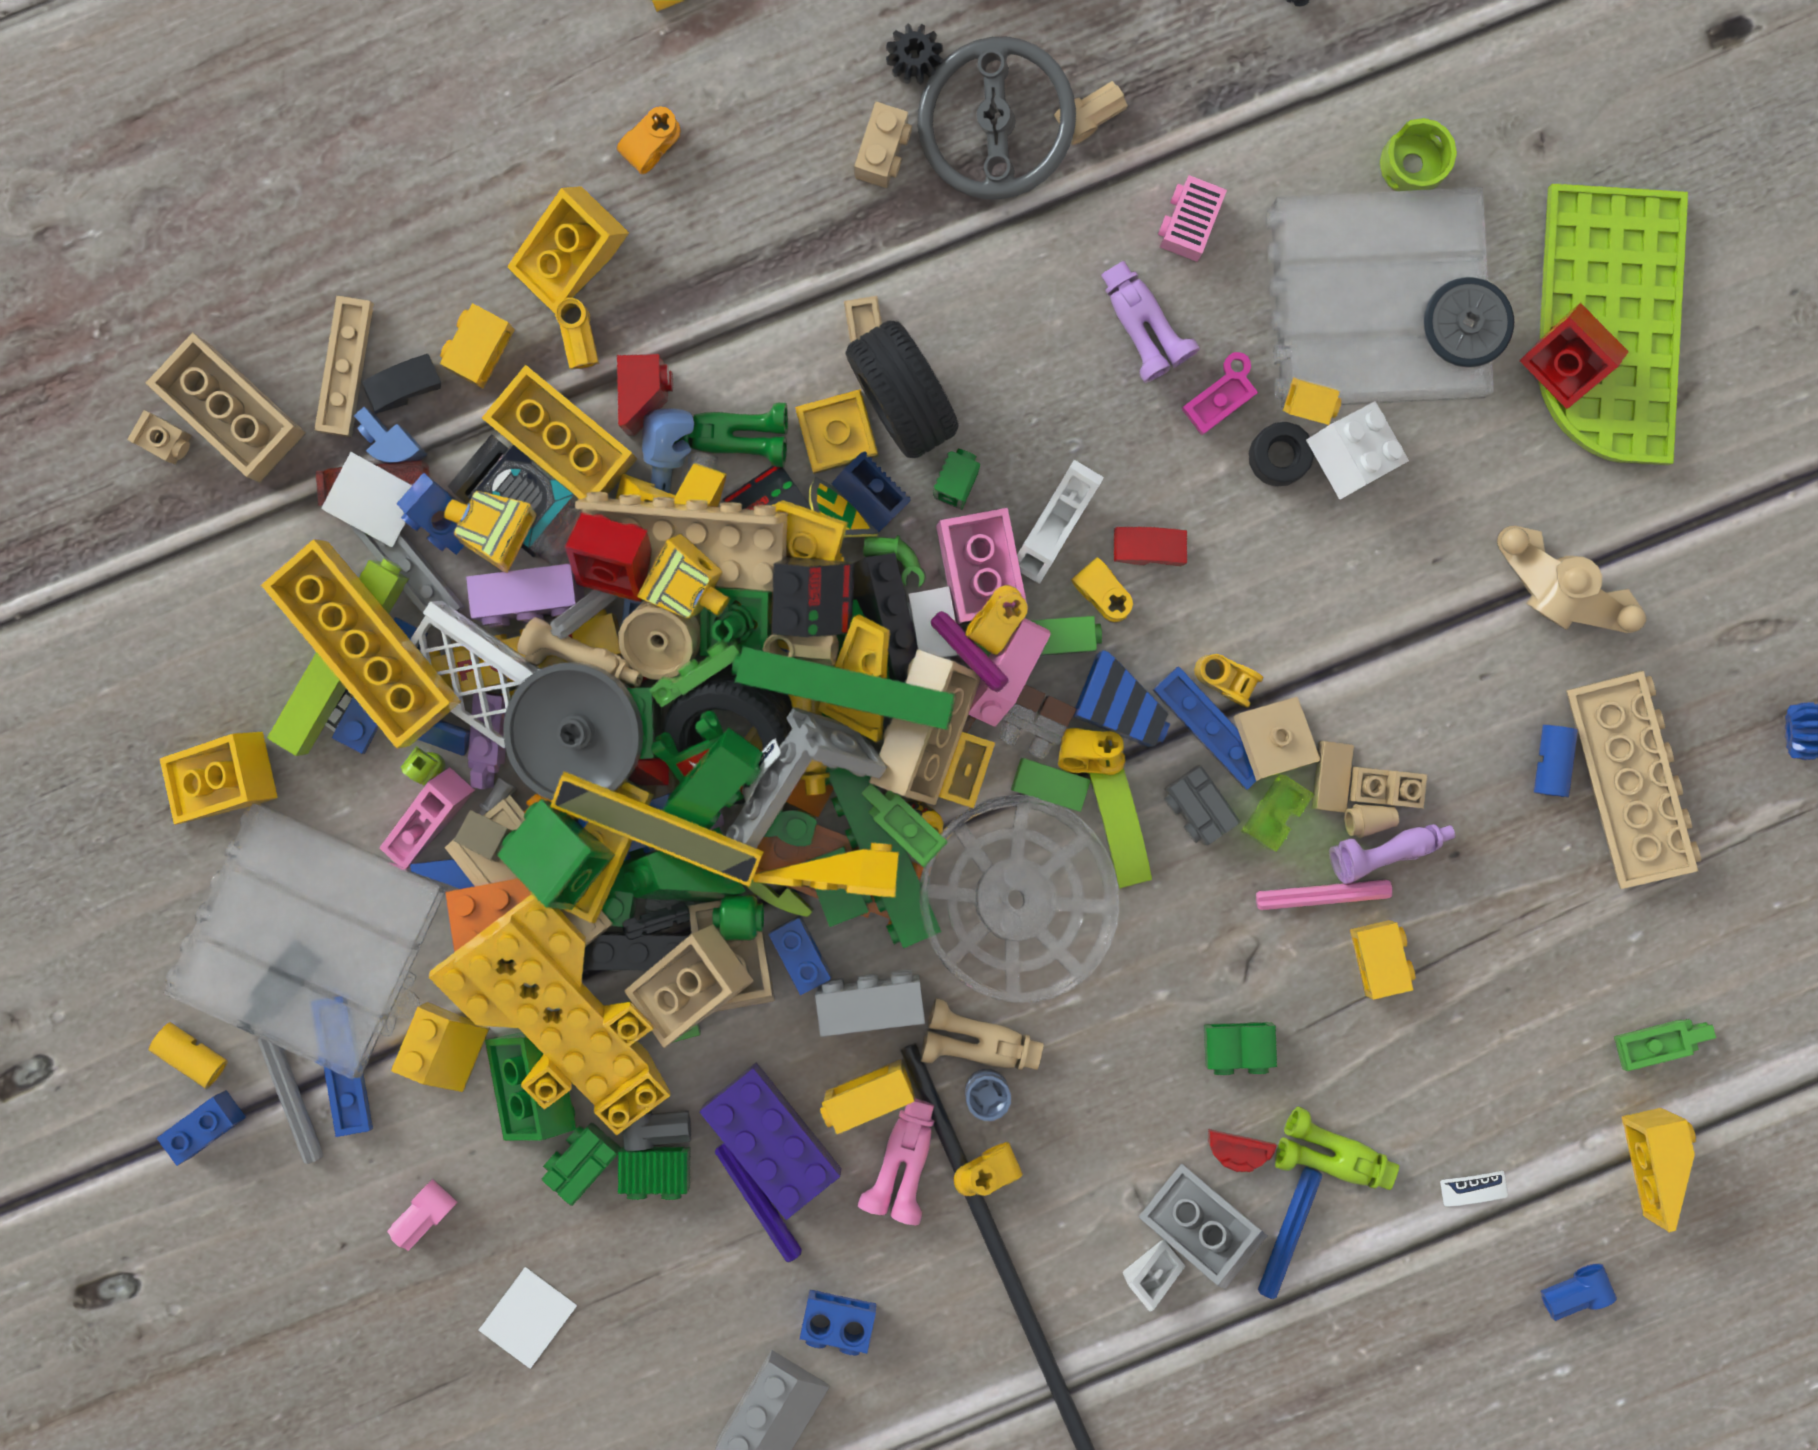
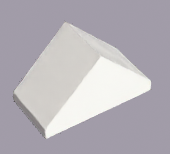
[1123,1240,1185,1312]

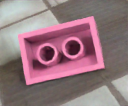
[936,508,1027,625]

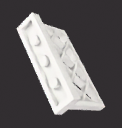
[410,601,541,748]

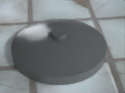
[503,662,643,801]

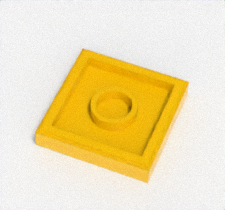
[795,389,879,474]

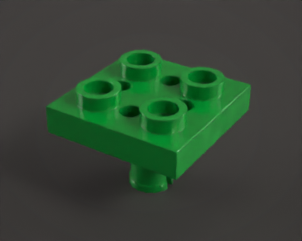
[700,586,772,657]

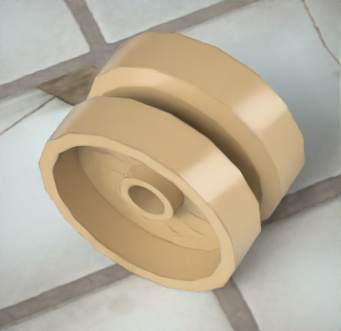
[618,600,700,680]

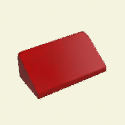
[628,759,669,786]

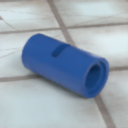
[1533,725,1578,797]

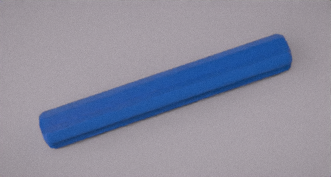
[1258,1167,1322,1299]

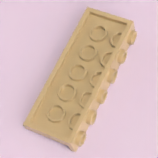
[575,492,787,591]
[1566,671,1701,889]

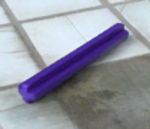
[715,1143,802,1262]

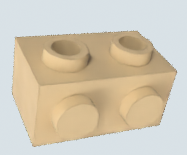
[854,101,913,188]

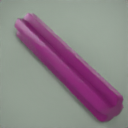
[931,611,1008,692]

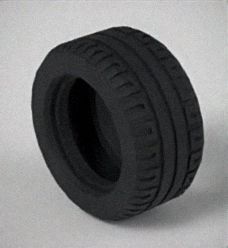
[662,667,792,805]

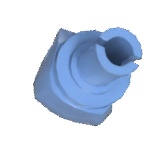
[642,409,694,493]

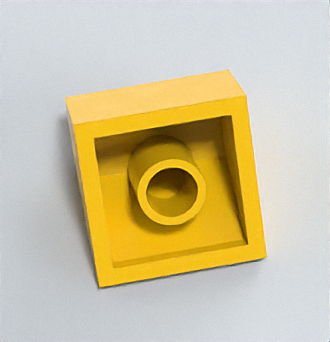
[391,1002,490,1092]

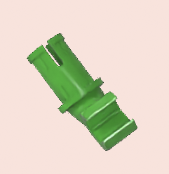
[863,535,926,588]

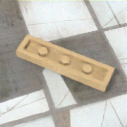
[314,296,374,438]

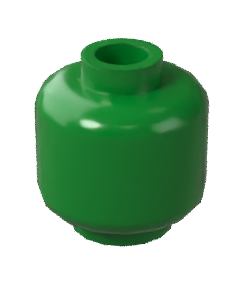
[713,895,764,941]

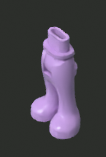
[1101,261,1200,383]
[1329,824,1455,884]

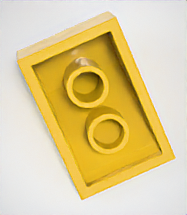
[507,186,629,313]
[160,732,278,825]
[1621,1108,1696,1232]

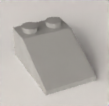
[1139,1164,1268,1289]

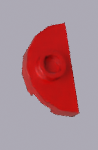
[1208,1129,1277,1172]

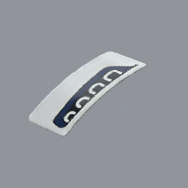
[742,739,781,805]
[1440,1171,1508,1207]

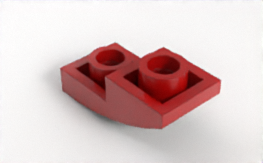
[1114,527,1187,567]

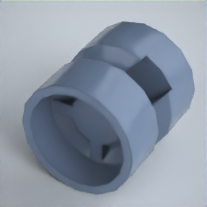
[965,1069,1011,1121]

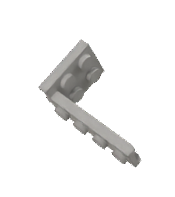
[726,707,887,848]

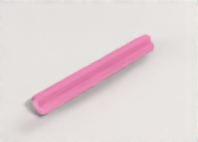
[1256,880,1392,910]

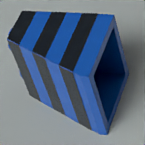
[1073,650,1170,747]

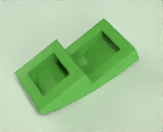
[1011,758,1091,812]

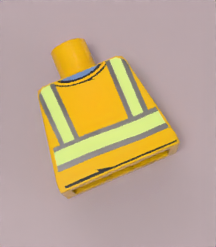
[444,491,537,573]
[637,534,729,619]

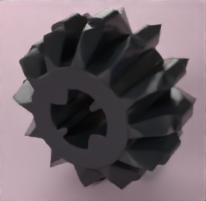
[886,23,943,85]

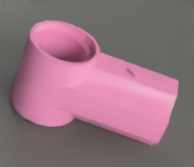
[387,1179,458,1251]

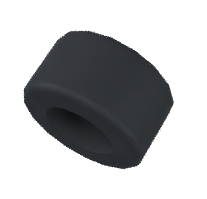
[1249,422,1315,487]

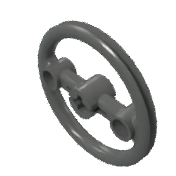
[917,36,1076,199]

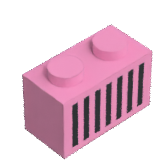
[1158,175,1227,262]

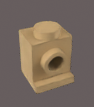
[127,410,192,465]

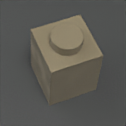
[454,810,512,862]

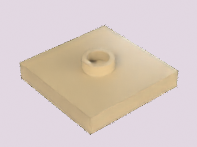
[1233,696,1321,781]

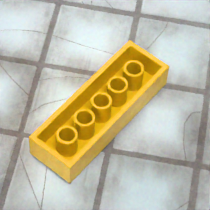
[261,539,462,748]

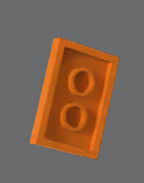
[445,878,531,952]

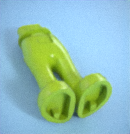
[1275,1106,1399,1190]

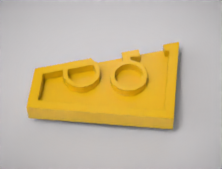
[818,615,890,742]

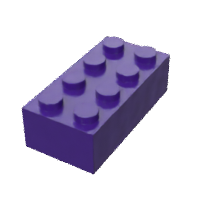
[699,1062,842,1220]

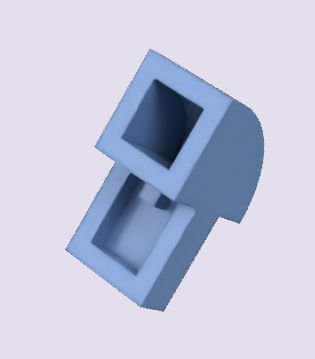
[354,407,428,467]

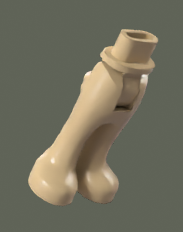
[517,617,643,688]
[920,998,1044,1071]

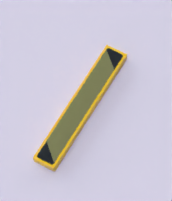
[550,772,763,887]

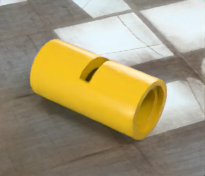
[148,1022,228,1089]

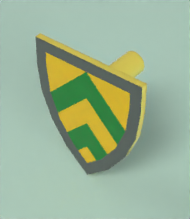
[809,477,879,538]

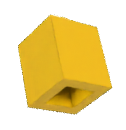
[1283,377,1341,425]

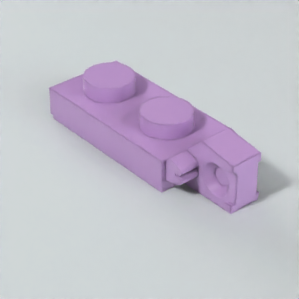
[468,692,506,789]

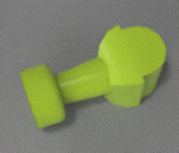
[400,746,445,786]

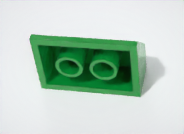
[485,1032,576,1141]

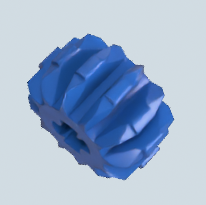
[1785,702,1818,760]

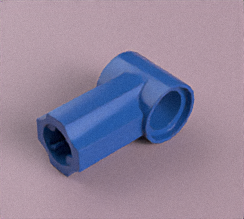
[1540,1264,1617,1321]

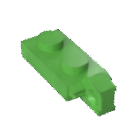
[650,639,742,707]
[861,783,948,868]
[1614,1019,1716,1071]

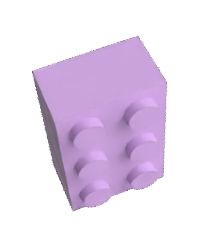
[466,564,585,628]

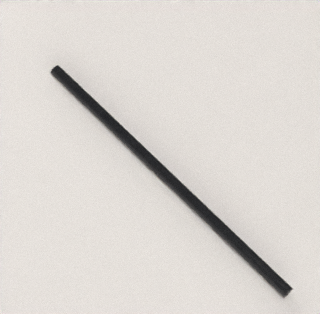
[900,1043,1095,1450]

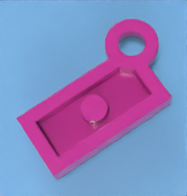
[1182,352,1258,435]

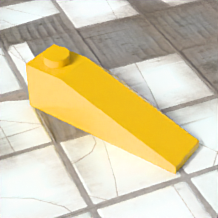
[753,843,898,897]

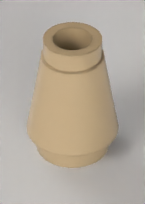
[1344,804,1399,838]

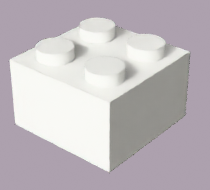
[1306,401,1409,499]

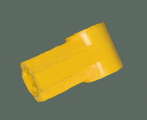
[555,298,599,370]

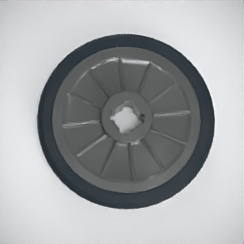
[1424,277,1514,367]

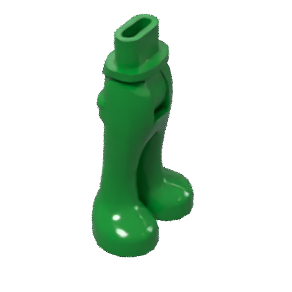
[673,402,788,468]

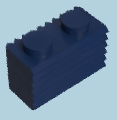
[831,452,911,532]

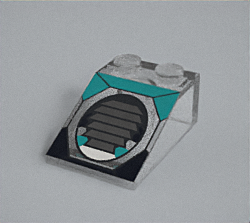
[468,444,582,566]

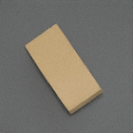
[1349,767,1427,808]

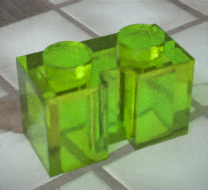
[1241,775,1314,852]

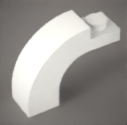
[1017,460,1104,584]

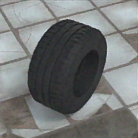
[845,320,959,458]

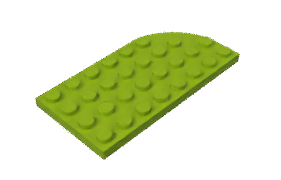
[1538,183,1688,465]

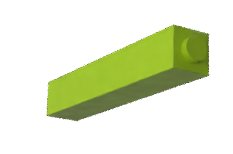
[267,558,409,756]

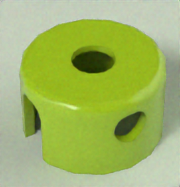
[1379,118,1457,197]

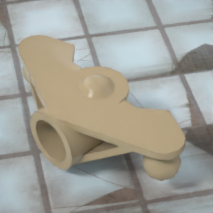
[1497,526,1646,633]

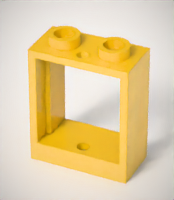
[820,1059,915,1134]

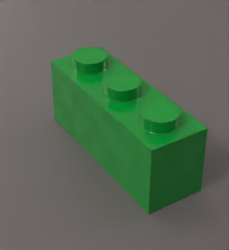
[662,728,763,829]

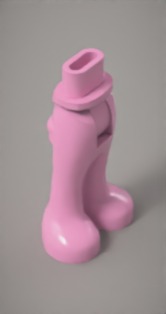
[858,1098,934,1225]

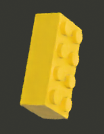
[482,365,637,499]

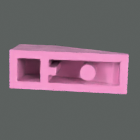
[968,618,1051,727]
[380,767,475,871]

